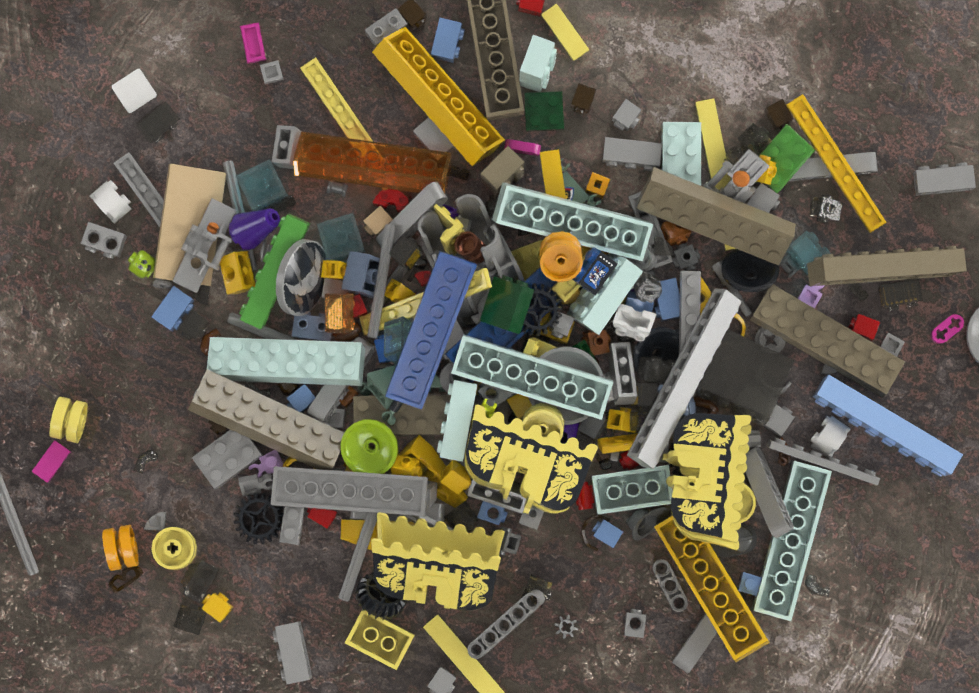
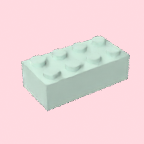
[519,35,557,92]
[661,122,701,186]
[567,253,643,335]
[437,380,477,462]
[591,465,673,515]

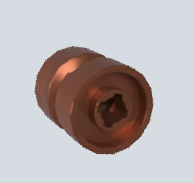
[454,231,487,264]

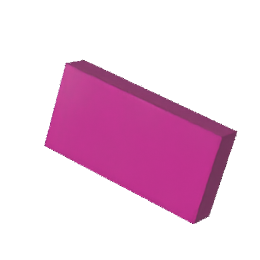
[240,22,266,64]
[32,440,71,483]

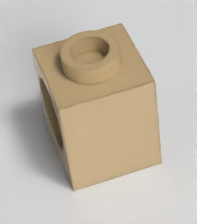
[363,206,393,237]

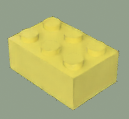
[345,611,415,670]

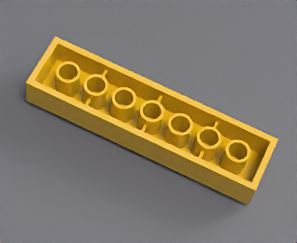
[372,27,505,166]
[654,516,770,662]

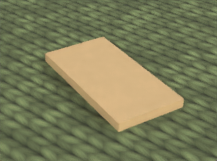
[153,164,226,286]

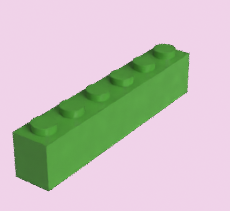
[239,214,310,329]

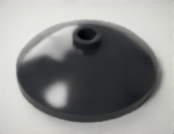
[721,249,779,292]
[633,327,679,384]

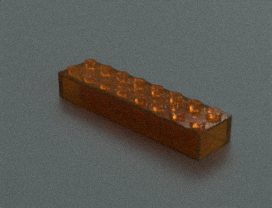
[293,132,452,194]

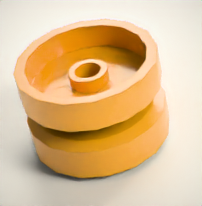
[539,231,583,282]
[102,525,139,571]

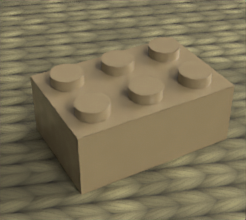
[481,146,524,198]

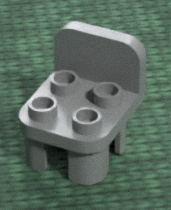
[418,194,525,327]

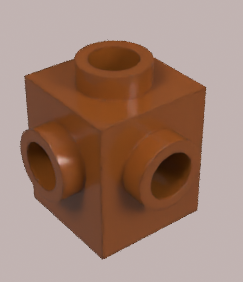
[661,221,691,247]
[581,329,610,355]

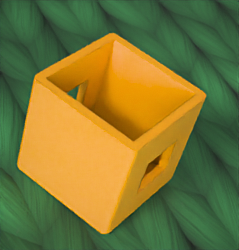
[585,172,610,199]

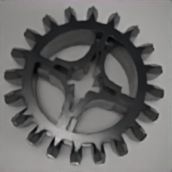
[521,283,562,336]
[233,493,284,544]
[355,572,407,620]

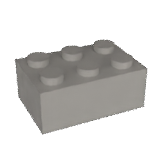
[192,430,263,490]
[273,621,312,684]

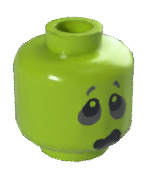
[127,250,156,279]

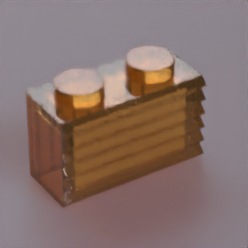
[325,293,355,333]

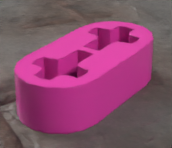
[504,139,541,156]
[931,314,964,344]

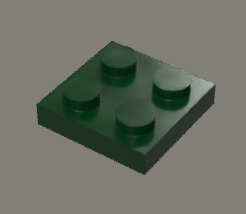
[524,91,564,132]

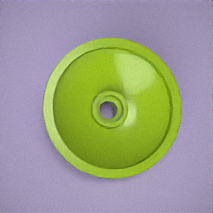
[341,419,398,474]

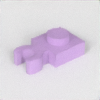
[797,284,825,309]
[249,450,284,478]

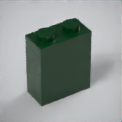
[479,275,534,334]

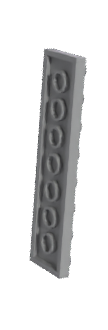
[271,466,428,516]

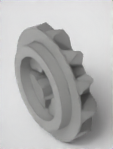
[755,327,786,355]

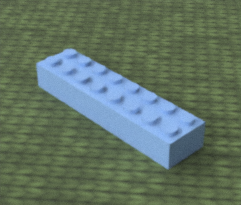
[812,375,963,477]

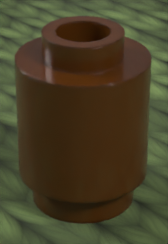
[332,320,362,342]

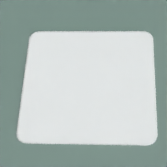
[112,69,157,113]

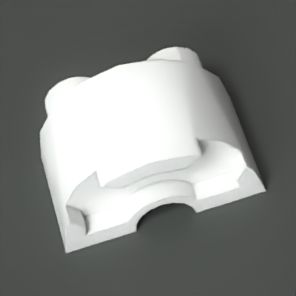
[90,180,131,224]
[613,304,656,341]
[810,415,851,459]

